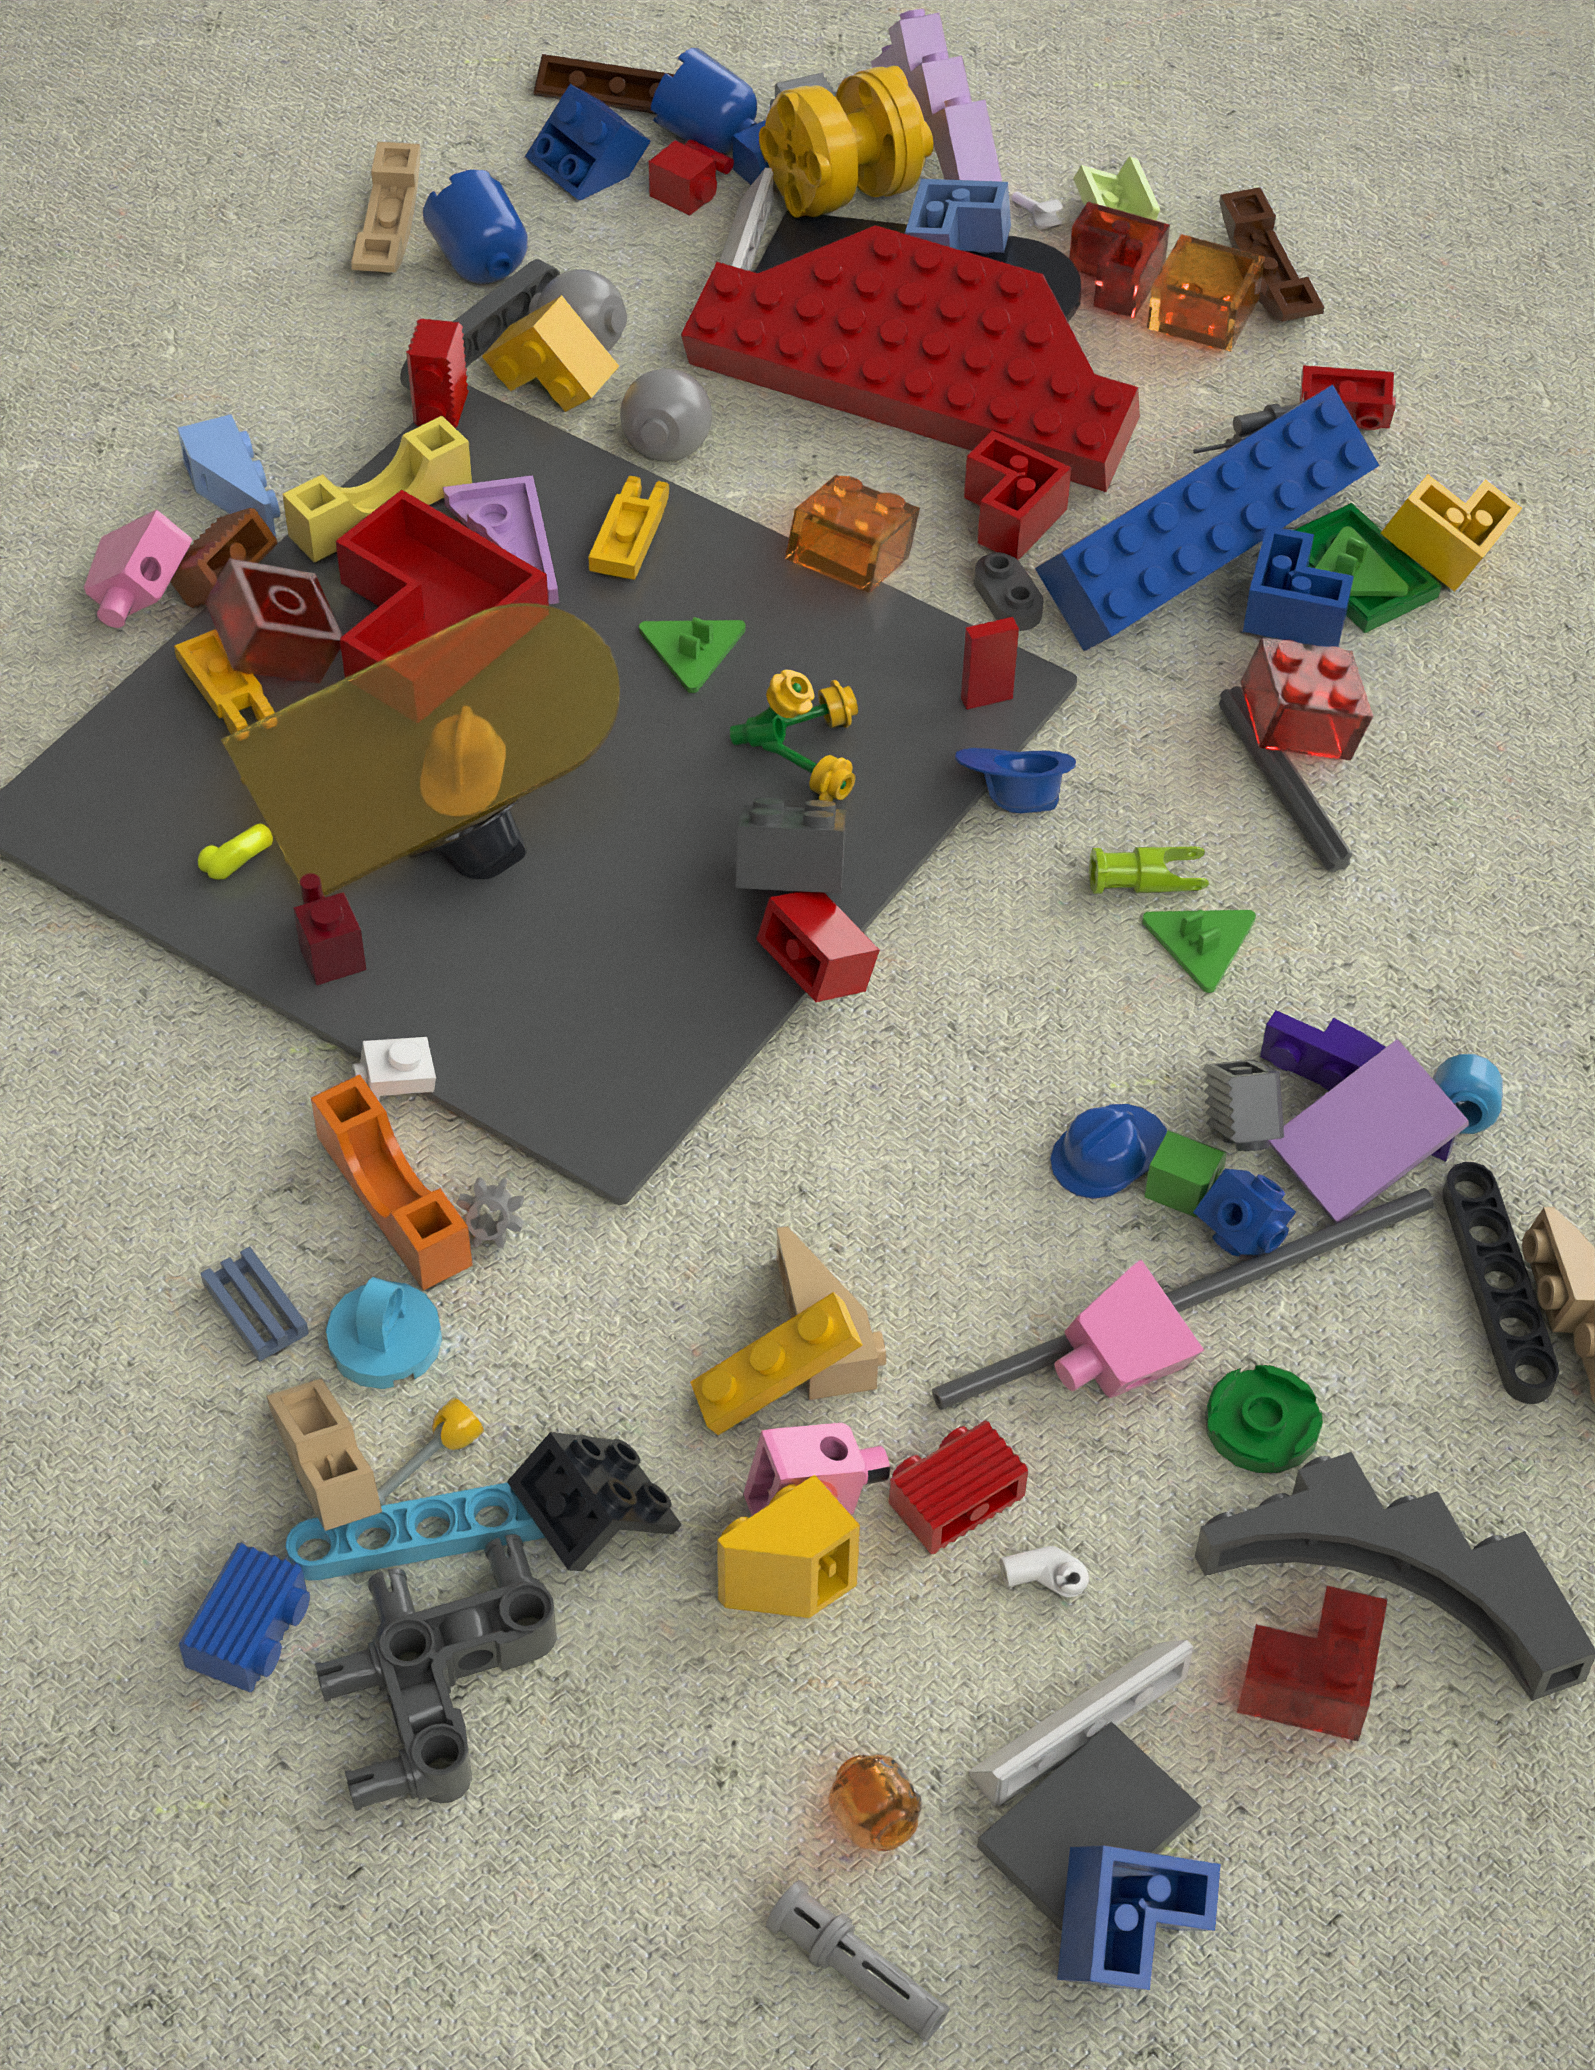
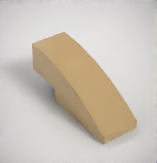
[266,1378,382,1531]

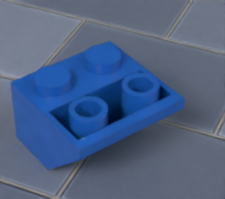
[525,84,651,201]

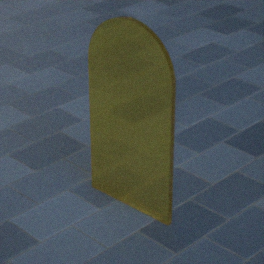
[221,603,620,896]

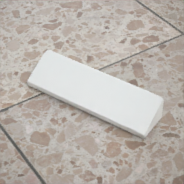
[719,167,773,271]
[969,1640,1193,1807]

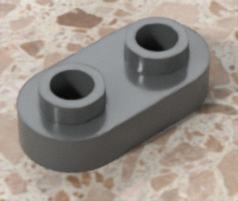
[974,552,1044,631]

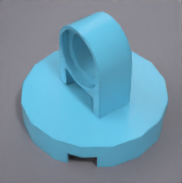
[326,1277,442,1389]

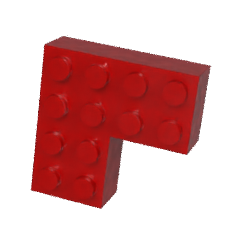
[336,489,549,725]

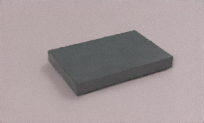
[977,1721,1202,1931]

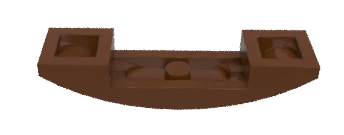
[1219,187,1325,322]

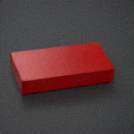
[961,617,1019,710]

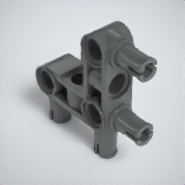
[314,1534,557,1811]

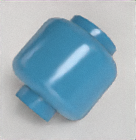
[1433,1054,1503,1134]

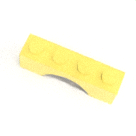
[282,416,472,563]

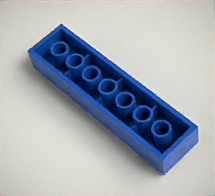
[1035,385,1380,651]

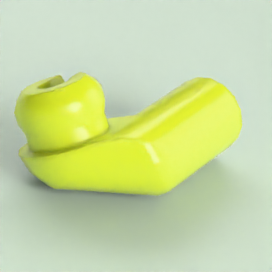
[197,823,273,880]

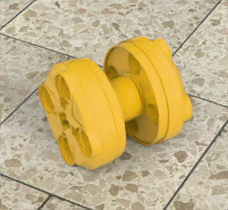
[759,65,934,218]

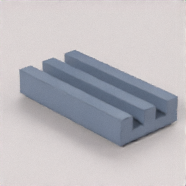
[200,1246,309,1362]

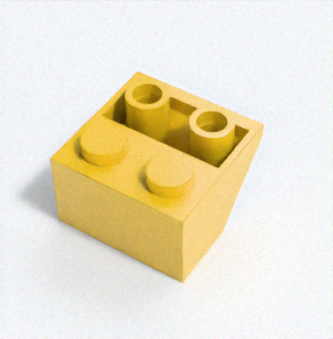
[717,1474,860,1618]

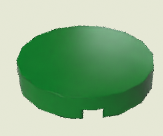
[1205,1365,1323,1473]

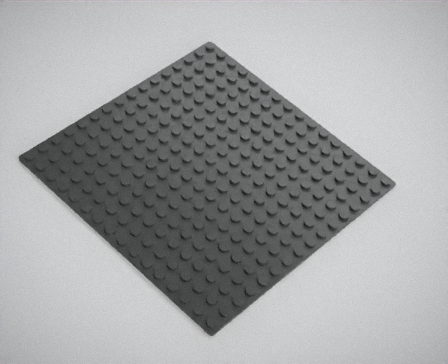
[0,385,1077,1205]

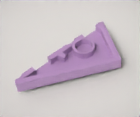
[443,475,559,604]

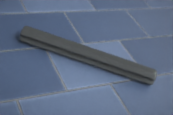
[1219,686,1352,873]

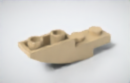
[1522,1207,1595,1404]

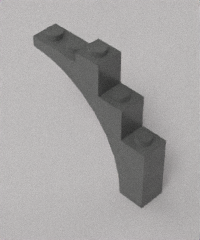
[1195,1452,1595,1701]

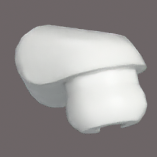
[999,1546,1089,1597]

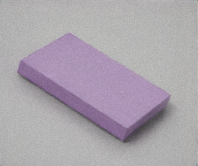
[1269,1039,1469,1224]

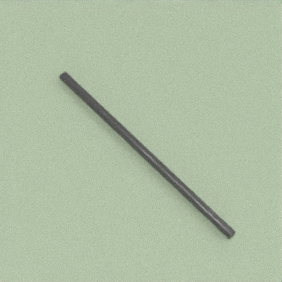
[932,1188,1434,1410]

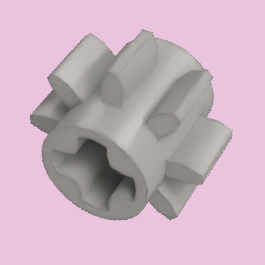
[456,1177,524,1248]

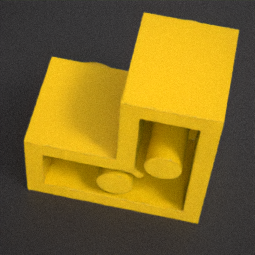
[481,295,619,412]
[1380,474,1522,592]

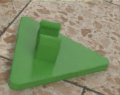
[1315,526,1409,597]
[639,617,746,693]
[1142,909,1256,993]

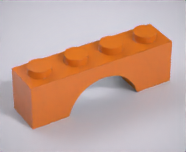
[311,1074,473,1291]

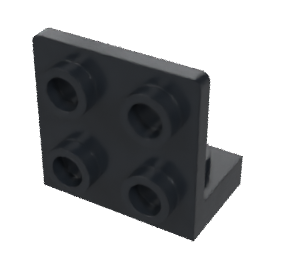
[507,1432,681,1571]

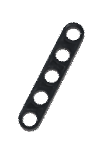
[1442,1162,1559,1404]

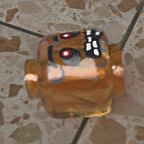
[828,1754,922,1852]

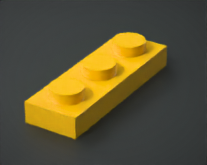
[690,1292,863,1435]

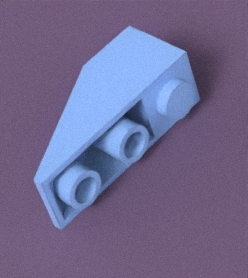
[177,414,280,537]

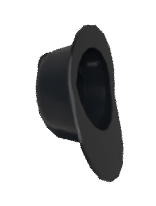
[408,799,527,879]

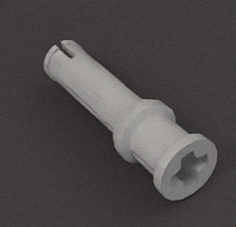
[766,1880,950,2042]

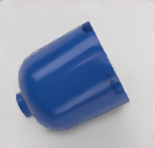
[651,48,757,155]
[423,169,528,284]

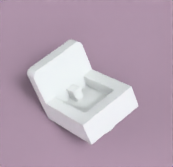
[351,1037,436,1101]

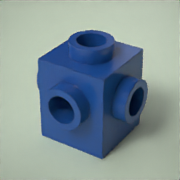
[1193,1168,1296,1257]

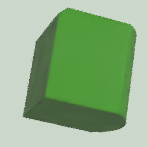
[1145,1130,1227,1218]

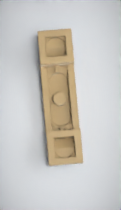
[351,142,421,272]

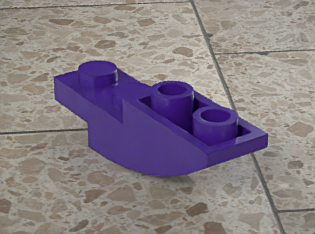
[1260,1010,1455,1162]

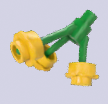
[730,670,858,802]

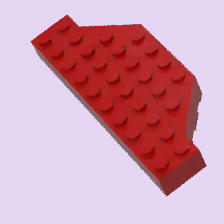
[681,225,1140,492]

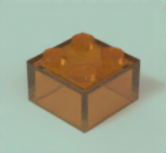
[1147,234,1265,352]
[785,475,920,593]

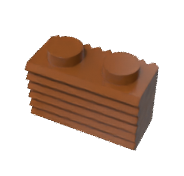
[170,508,277,608]

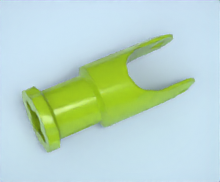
[1089,846,1209,894]

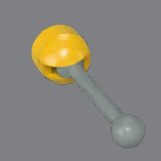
[377,1397,484,1506]

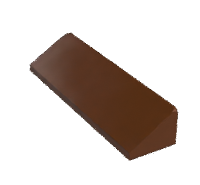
[533,54,674,114]

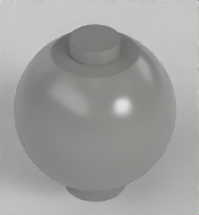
[529,269,627,352]
[620,368,712,461]

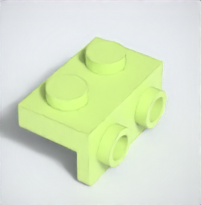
[1073,157,1160,244]

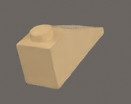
[776,1226,886,1400]

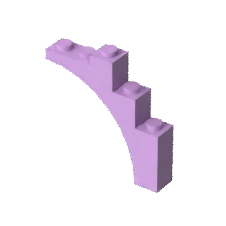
[871,9,1002,182]

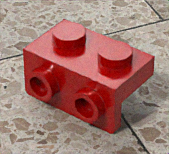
[1300,365,1396,430]

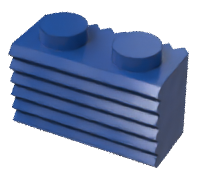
[179,1542,310,1692]

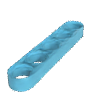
[286,1483,545,1580]

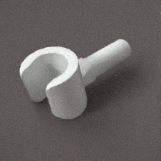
[1012,191,1062,230]

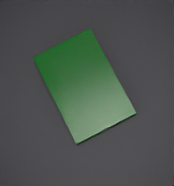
[1294,503,1441,633]

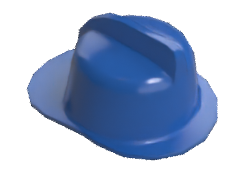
[955,748,1076,813]
[1050,1104,1167,1199]

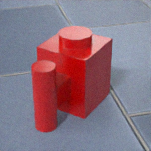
[648,139,734,216]

